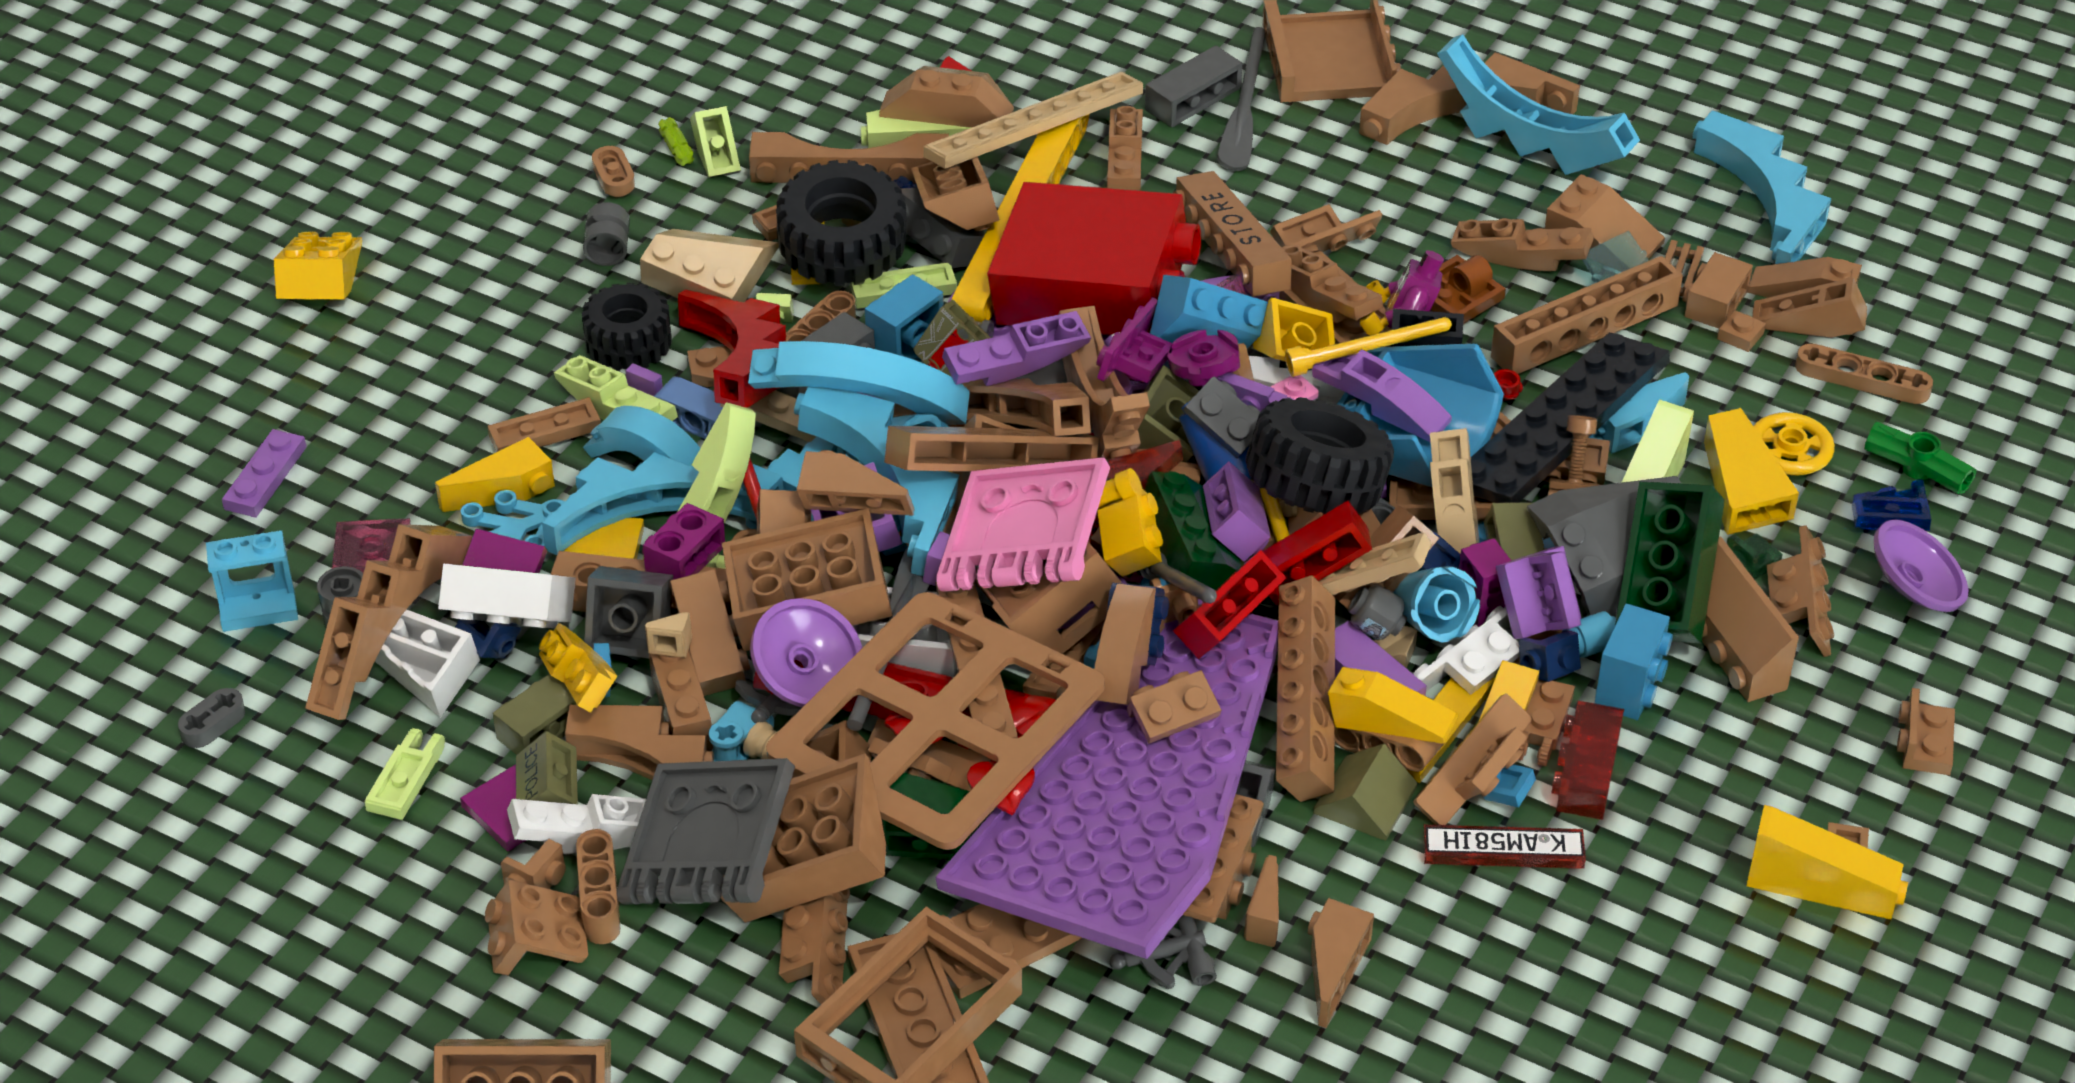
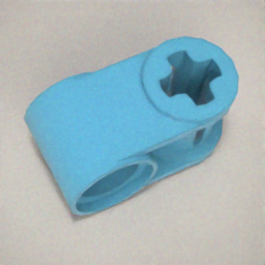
[709,701,774,761]

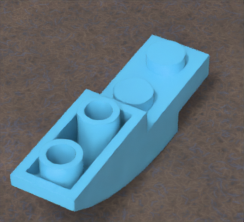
[1589,372,1689,454]

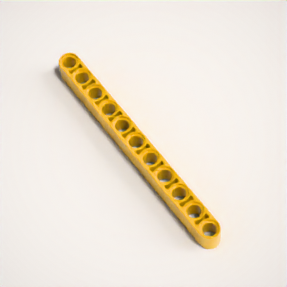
[952,114,1089,322]

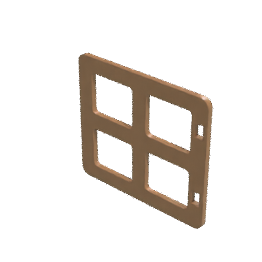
[766,592,1105,850]

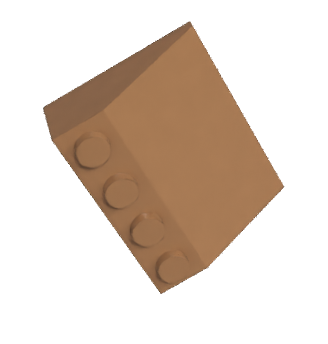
[722,508,893,651]
[720,753,886,923]

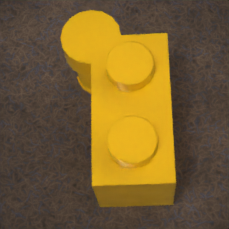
[1097,468,1163,577]

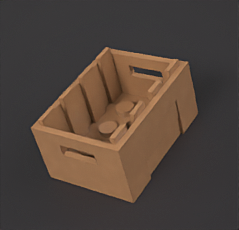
[975,542,1122,667]

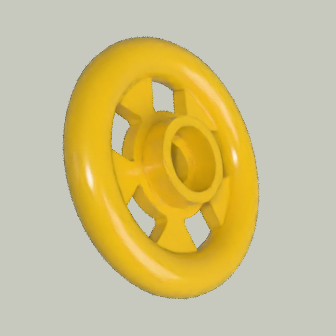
[1753,412,1835,476]

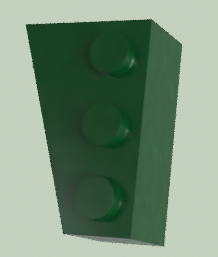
[881,773,996,860]

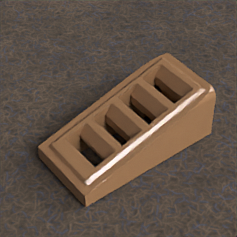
[1244,855,1279,947]

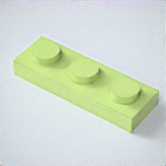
[850,263,957,309]

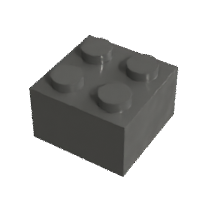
[584,566,673,658]

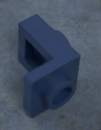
[455,619,521,658]
[1518,630,1581,682]

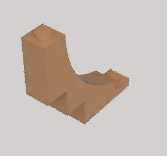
[1359,52,1580,145]
[305,524,473,720]

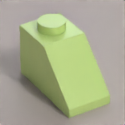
[690,106,741,177]

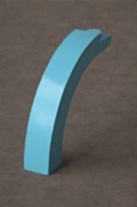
[748,341,970,425]

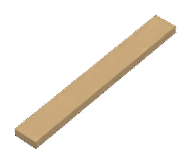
[923,72,1143,169]

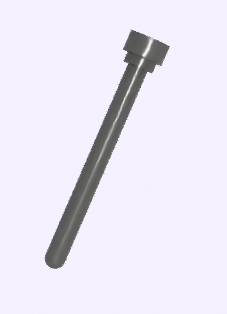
[1136,553,1217,604]

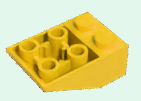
[274,232,362,299]

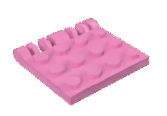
[936,457,1110,592]

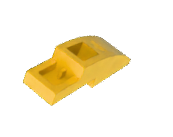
[539,623,617,713]

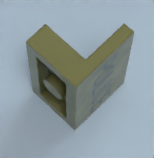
[516,731,578,804]

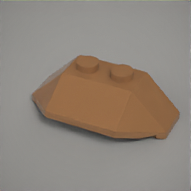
[879,66,1014,128]

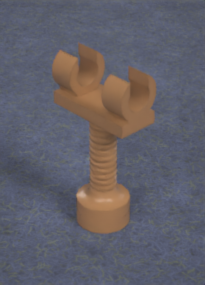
[1548,415,1600,496]

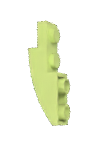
[554,355,678,421]
[677,402,756,523]

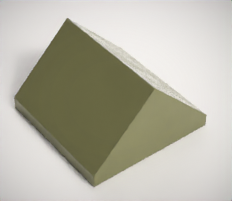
[1313,743,1417,841]

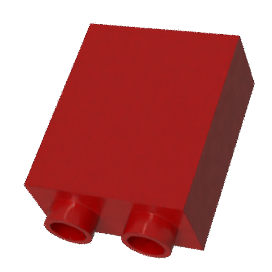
[987,182,1201,335]

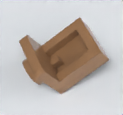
[501,839,566,889]

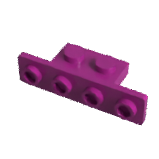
[1096,297,1172,383]

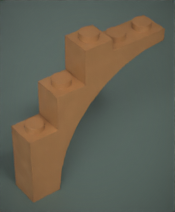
[1058,306,1150,463]
[884,378,1091,436]
[565,705,714,780]

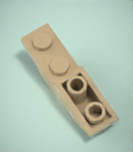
[1430,428,1479,554]

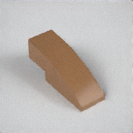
[1094,584,1156,705]

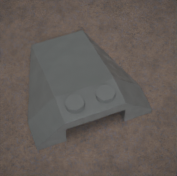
[1527,476,1681,617]

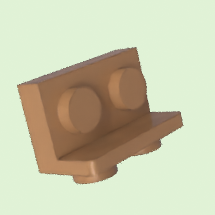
[1897,688,1955,775]

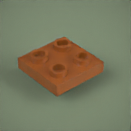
[1430,255,1506,324]

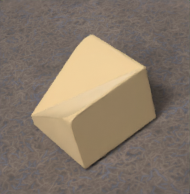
[645,612,692,658]
[1374,626,1417,668]

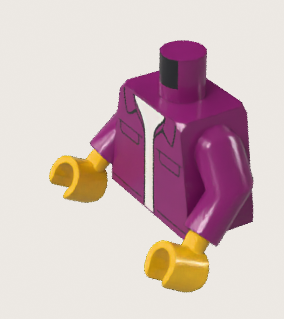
[1360,250,1444,335]

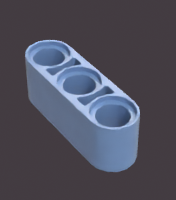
[654,377,723,439]

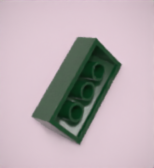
[1615,481,1725,644]

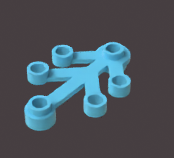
[461,490,565,546]

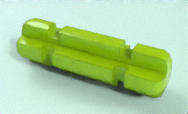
[658,117,694,166]

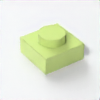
[756,293,794,324]

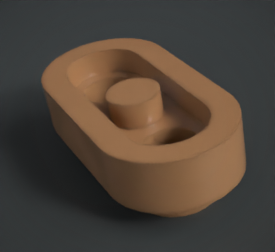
[592,146,635,197]

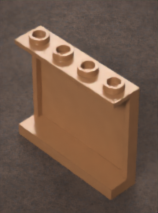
[1262,0,1401,102]

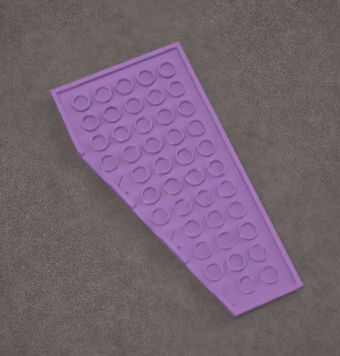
[935,599,1278,959]

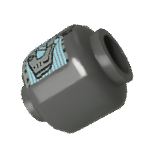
[1348,584,1407,640]

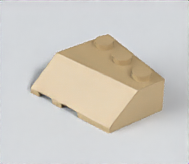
[640,229,779,302]

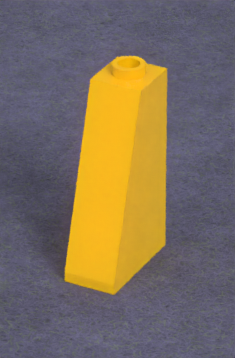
[1704,408,1799,535]
[1746,805,1908,920]

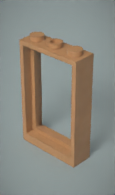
[794,907,1022,1083]

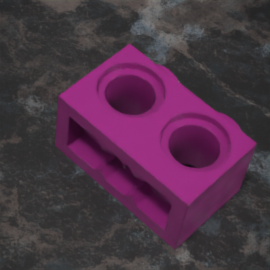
[642,503,725,580]
[1459,538,1512,627]

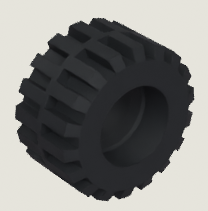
[582,283,672,371]

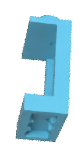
[206,531,298,632]

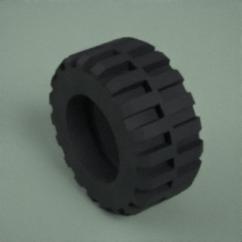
[776,160,906,286]
[1245,397,1394,515]

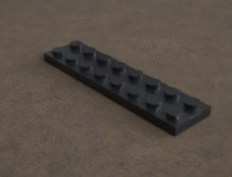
[1471,332,1670,503]

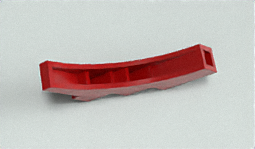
[678,289,786,408]

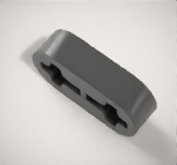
[178,688,246,748]

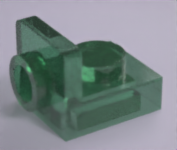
[1727,533,1783,580]

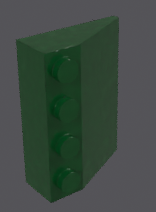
[1144,471,1279,606]

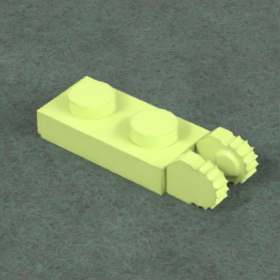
[365,728,445,820]

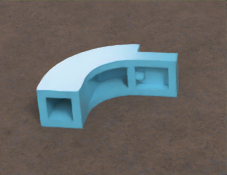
[583,406,700,466]

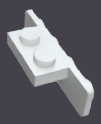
[1413,606,1520,695]

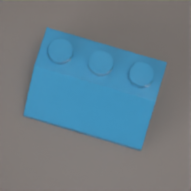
[1150,275,1268,348]

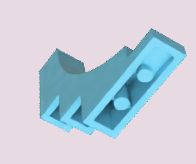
[1693,110,1831,264]
[794,387,959,576]

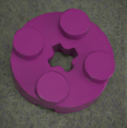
[1167,330,1241,386]

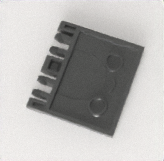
[617,758,795,905]

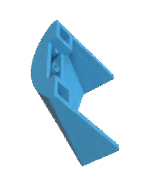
[1337,344,1504,487]

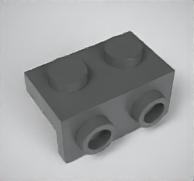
[1183,376,1260,459]

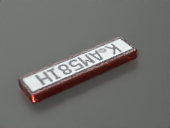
[1423,824,1586,868]

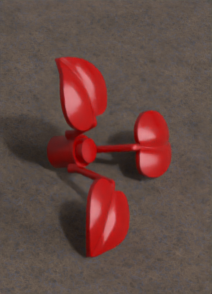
[884,695,1057,815]

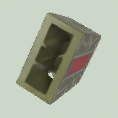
[913,300,991,377]

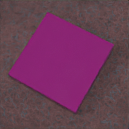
[462,529,547,573]
[460,764,526,852]

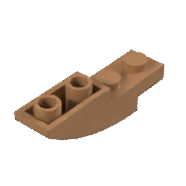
[1107,106,1143,191]
[1451,218,1594,271]
[1283,245,1383,323]

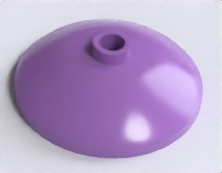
[1874,520,1969,612]
[750,598,862,707]

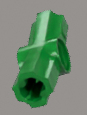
[1864,421,1977,495]

